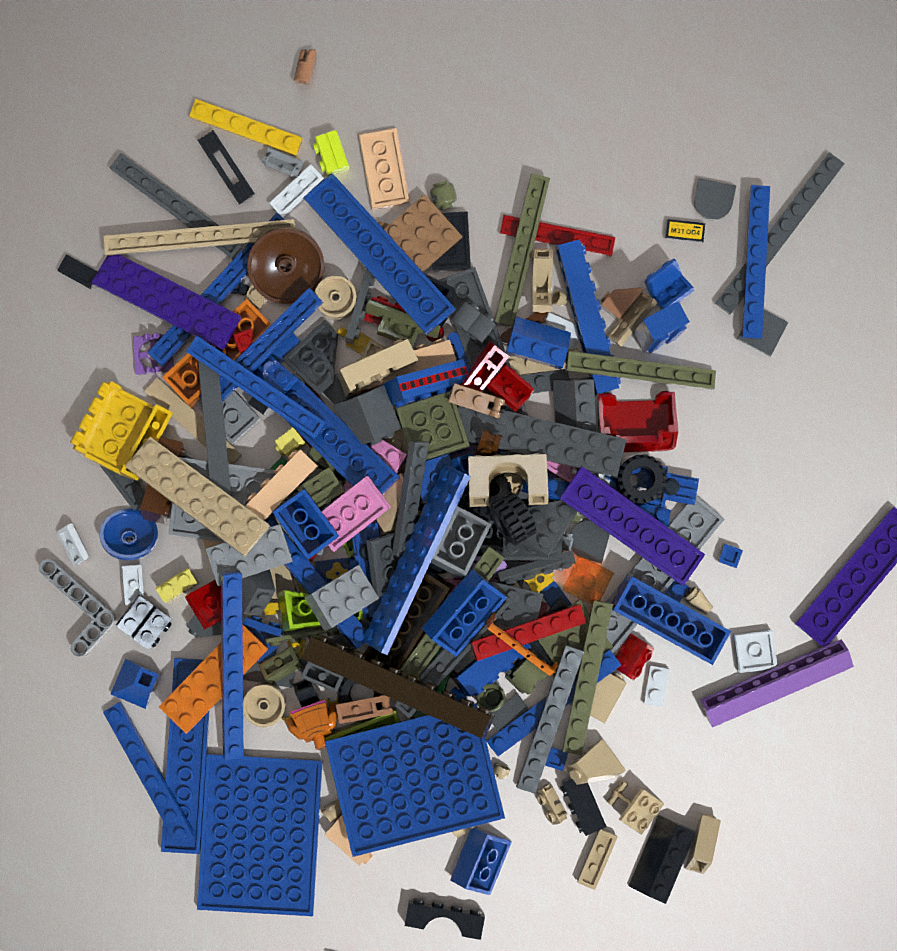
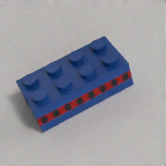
[381,359,468,408]

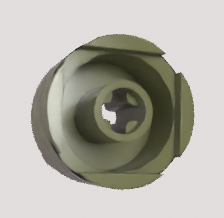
[505,649,548,695]

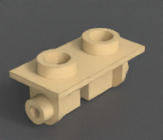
[536,784,567,825]

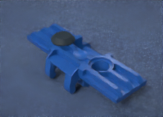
[605,464,699,508]
[348,522,381,618]

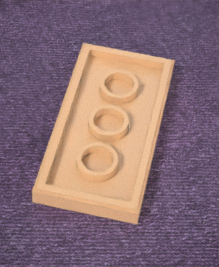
[359,128,410,210]

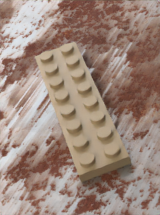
[125,437,270,557]

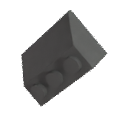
[553,377,597,432]

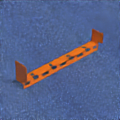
[486,612,558,676]

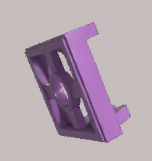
[133,333,174,375]

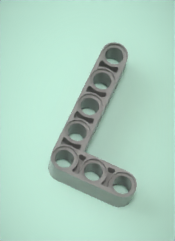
[39,559,117,657]

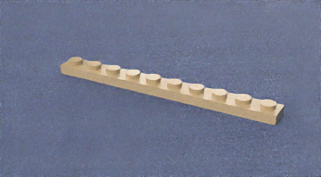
[103,219,295,256]

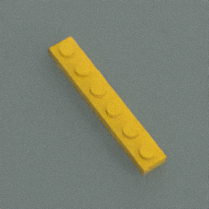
[189,99,303,157]

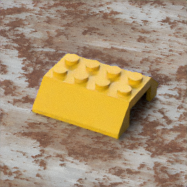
[70,381,173,481]

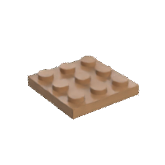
[384,194,462,272]

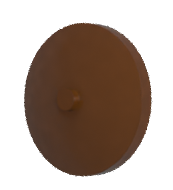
[247,227,325,304]

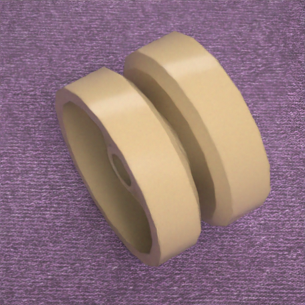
[315,276,357,321]
[243,683,286,727]

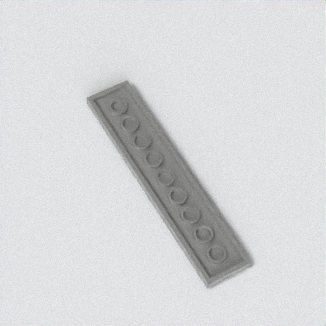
[606,496,725,653]

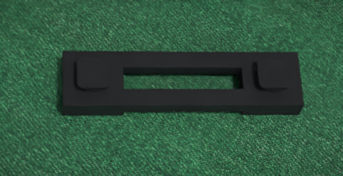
[197,130,255,205]

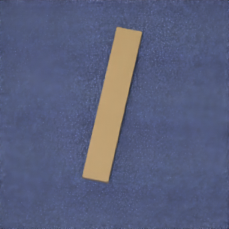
[144,377,242,464]

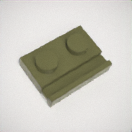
[297,467,345,508]

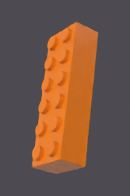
[162,299,272,408]
[159,623,269,734]

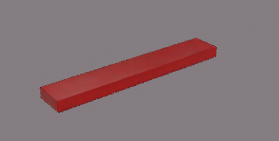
[500,215,616,256]

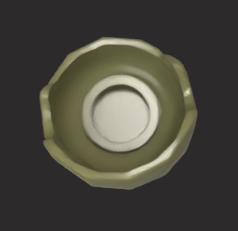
[476,683,505,712]

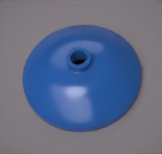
[100,509,158,560]

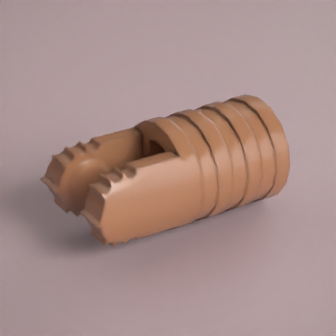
[293,49,317,85]

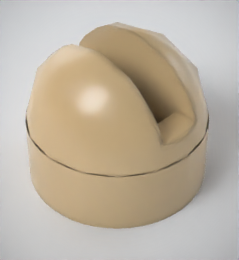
[552,290,568,307]
[494,763,510,780]

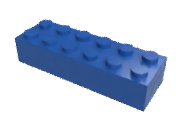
[633,301,690,353]
[611,574,731,665]

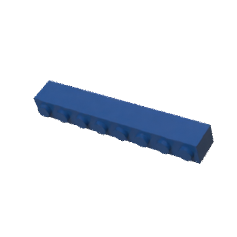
[555,240,621,395]

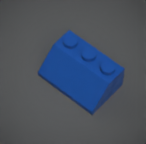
[505,317,571,370]
[273,489,339,560]
[450,827,512,895]

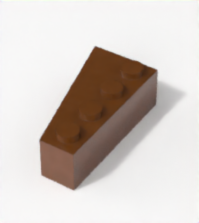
[140,437,186,525]

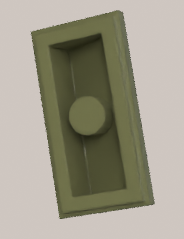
[259,646,303,684]

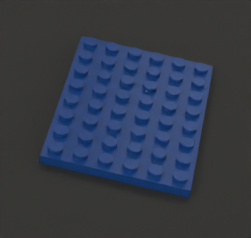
[325,703,505,857]
[197,754,323,916]

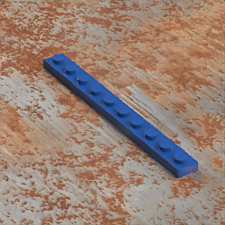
[148,213,285,367]
[221,571,244,760]

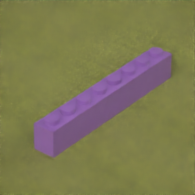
[700,639,854,728]

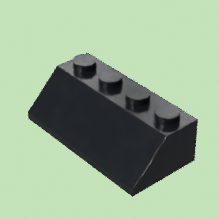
[628,814,696,904]

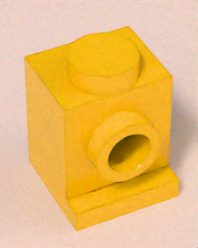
[524,573,554,593]

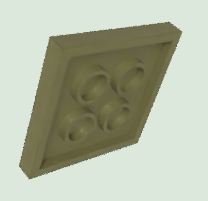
[396,391,470,460]
[537,599,613,673]

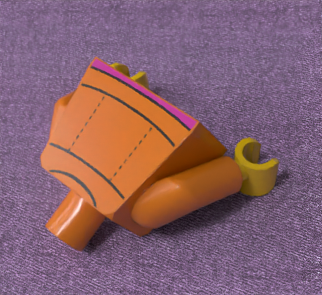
[281,697,339,750]

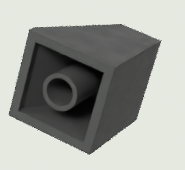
[333,385,401,445]
[242,569,276,616]

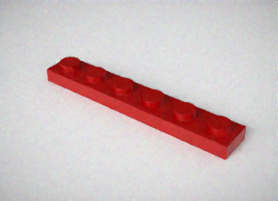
[470,604,586,661]

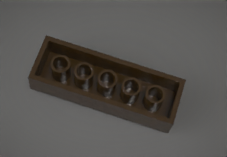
[364,569,454,669]

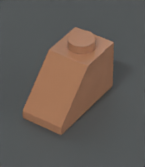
[601,287,643,321]

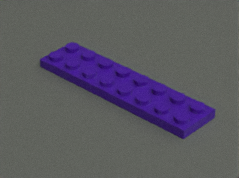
[91,255,242,351]
[559,466,706,586]
[794,507,897,647]

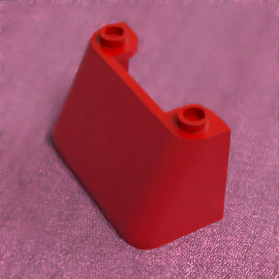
[598,391,678,452]

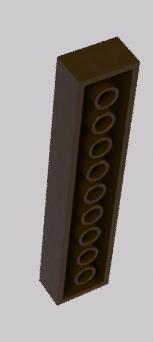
[302,635,495,738]

